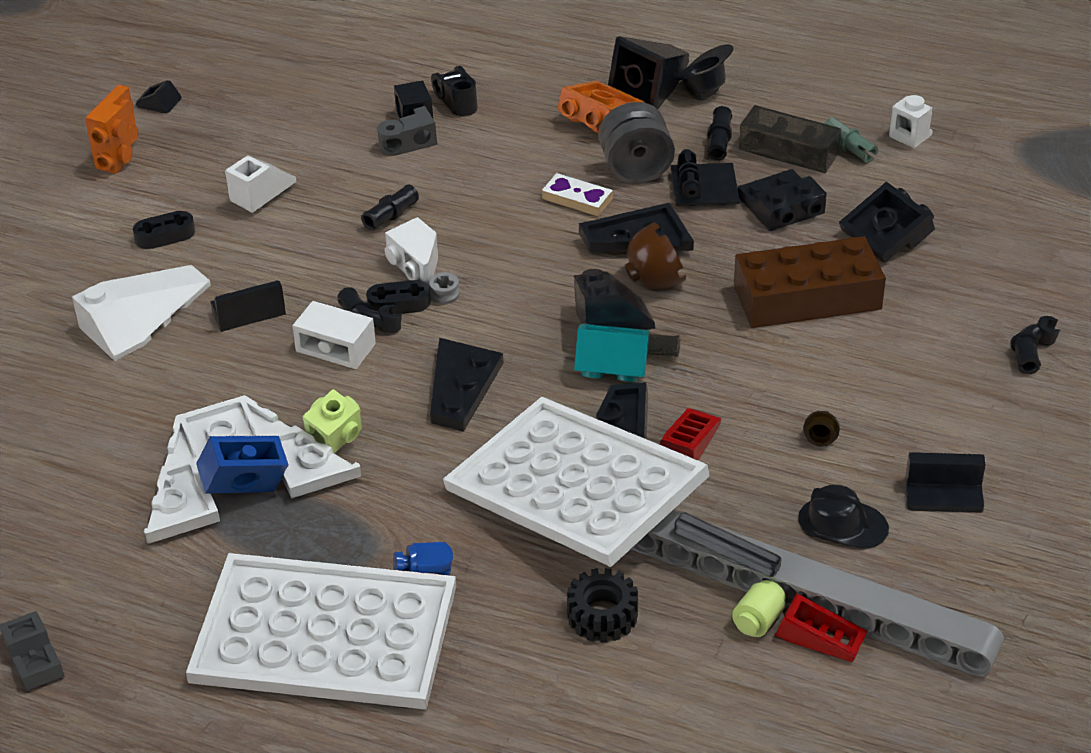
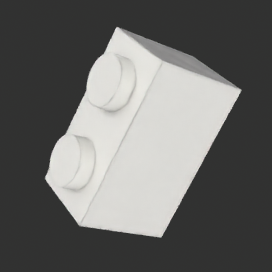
[292,301,376,369]

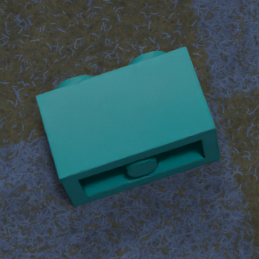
[574,324,650,382]

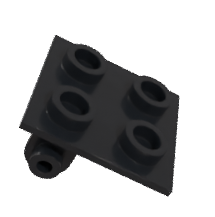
[670,149,740,206]

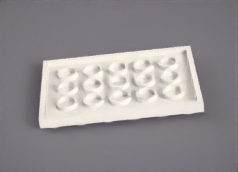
[443,397,710,567]
[186,553,456,710]

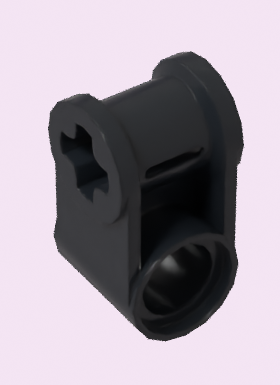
[431,65,478,116]

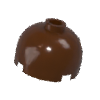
[624,222,686,291]

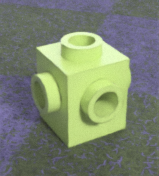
[303,389,362,454]

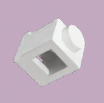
[889,95,933,148]

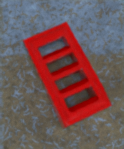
[660,408,721,460]
[775,593,868,662]

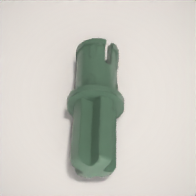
[822,117,878,163]

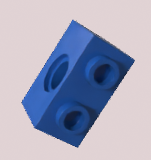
[196,436,289,494]

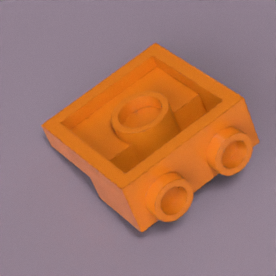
[557,80,644,133]
[85,84,138,174]

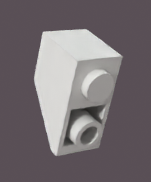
[225,155,297,213]
[385,217,438,285]

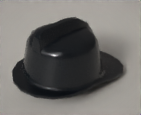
[676,44,734,100]
[798,484,889,549]

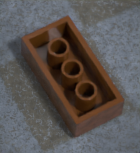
[734,236,886,328]

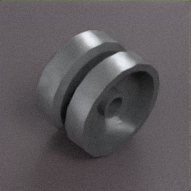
[598,102,675,184]

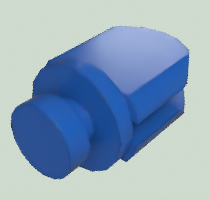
[393,542,453,576]

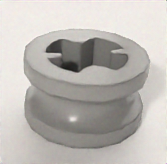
[429,272,460,304]

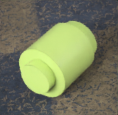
[732,580,786,637]

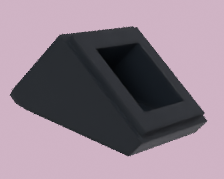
[136,80,181,113]

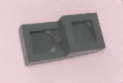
[0,611,65,691]

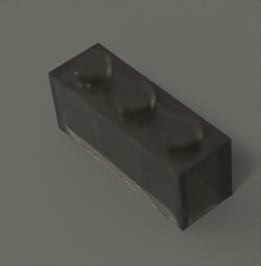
[739,105,841,174]

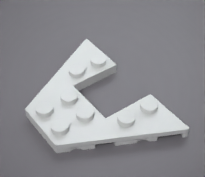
[144,395,361,544]

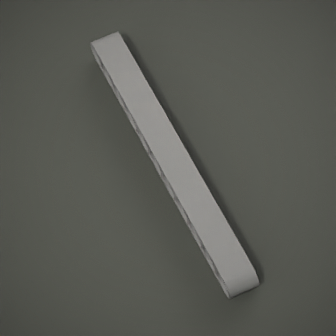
[631,510,1004,676]

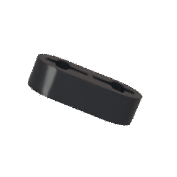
[133,211,195,249]
[366,280,431,314]

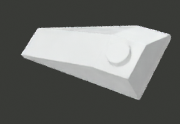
[72,265,211,361]

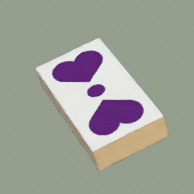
[542,173,613,217]

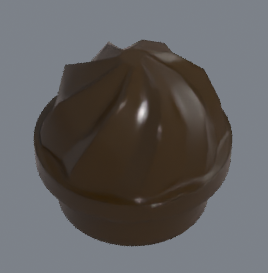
[803,411,840,447]

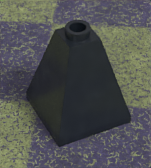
[608,36,689,110]

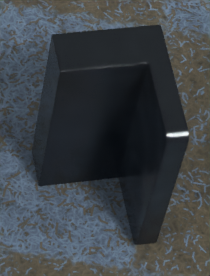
[210,280,286,332]
[905,452,986,513]

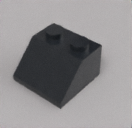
[573,269,655,330]

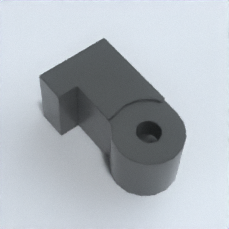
[377,106,438,156]

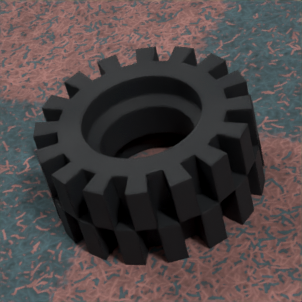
[567,568,638,643]

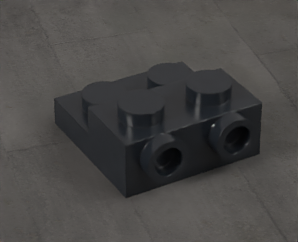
[738,169,827,232]
[839,181,935,263]

